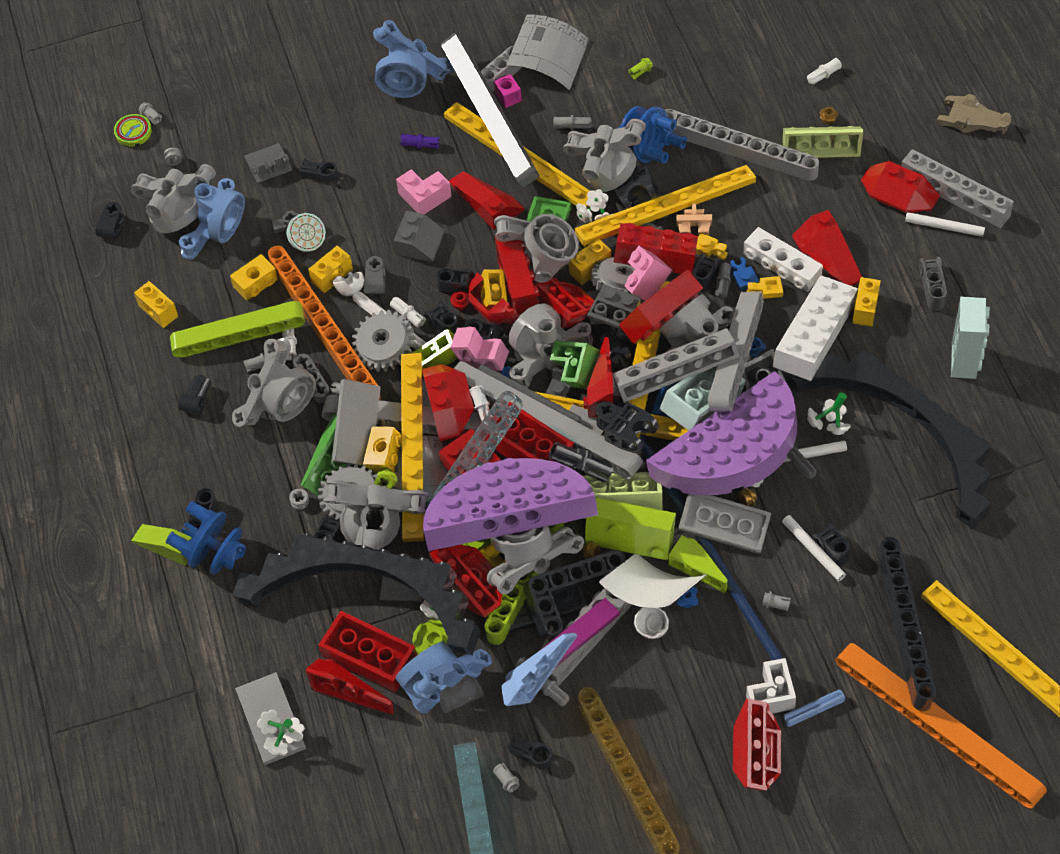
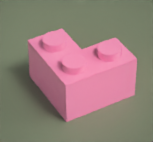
[396,169,452,214]
[625,246,672,301]
[450,327,509,371]

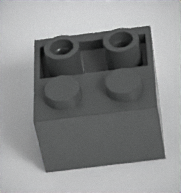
[587,284,641,330]

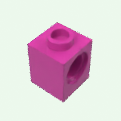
[494,74,522,108]

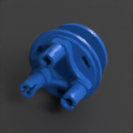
[617,106,687,164]
[166,501,246,575]

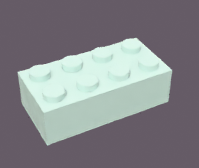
[951,297,990,379]
[660,366,746,430]

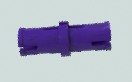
[400,134,440,149]

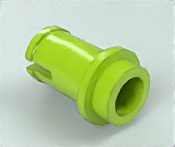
[629,58,653,79]

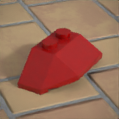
[861,161,940,212]
[535,277,595,328]
[422,364,474,441]
[430,544,502,618]
[733,698,781,791]

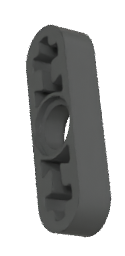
[293,354,330,403]

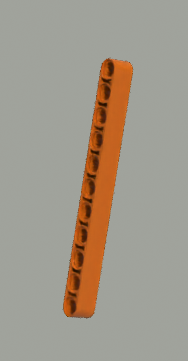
[268,246,382,401]
[835,643,1047,809]

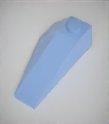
[501,633,578,706]

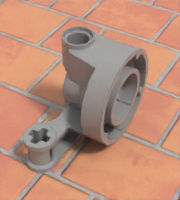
[563,119,646,192]
[130,164,216,233]
[494,214,582,283]
[659,294,735,353]
[509,304,593,388]
[232,338,316,427]
[324,480,429,551]
[487,526,584,594]

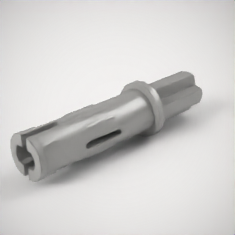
[515,657,569,706]

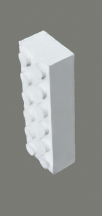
[773,275,858,381]

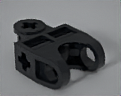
[615,165,659,209]
[596,402,659,453]

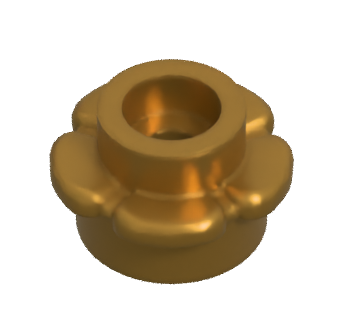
[819,107,838,125]
[738,488,757,507]
[582,541,600,559]

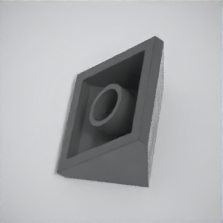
[742,349,786,393]

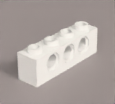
[744,227,823,292]

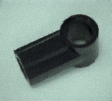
[178,374,211,415]

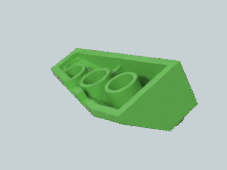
[300,414,351,496]

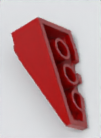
[449,171,525,230]
[792,210,862,286]
[583,337,613,417]
[306,658,394,715]

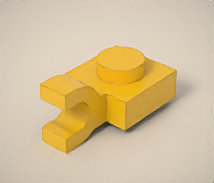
[696,233,728,260]
[746,276,783,299]

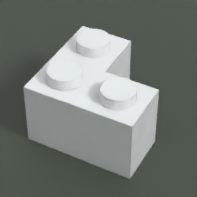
[746,658,796,714]

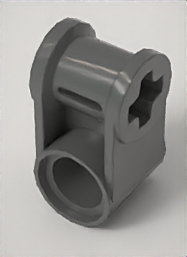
[364,256,385,294]

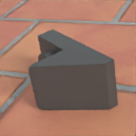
[546,365,572,398]

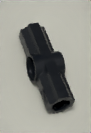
[599,331,633,372]
[548,442,613,483]

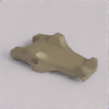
[936,94,1011,134]

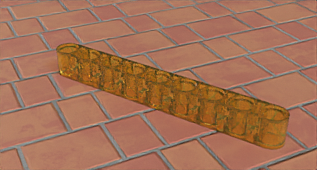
[578,687,680,854]

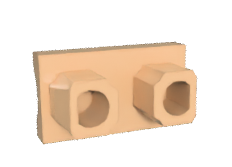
[677,204,712,235]

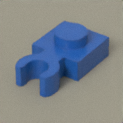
[731,257,759,291]

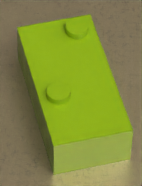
[585,497,676,560]

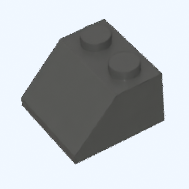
[394,211,445,262]

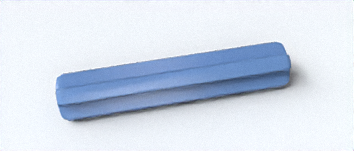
[783,690,845,727]

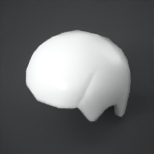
[333,272,364,296]
[634,607,669,639]

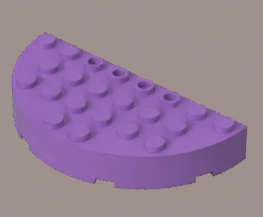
[646,371,797,495]
[423,458,598,551]

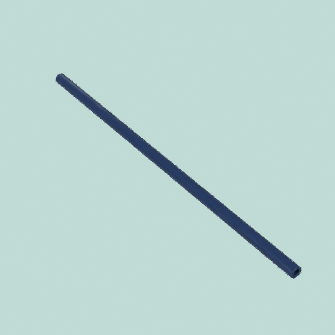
[615,401,784,661]

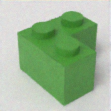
[550,341,600,389]

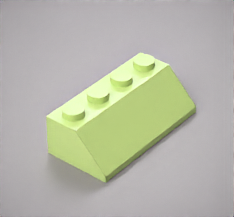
[783,126,863,158]
[583,472,663,519]

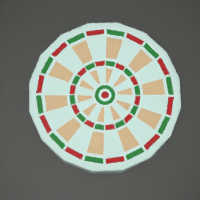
[286,213,326,252]

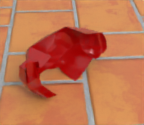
[468,272,520,325]

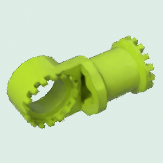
[374,468,398,489]

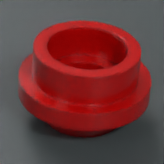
[450,291,470,310]

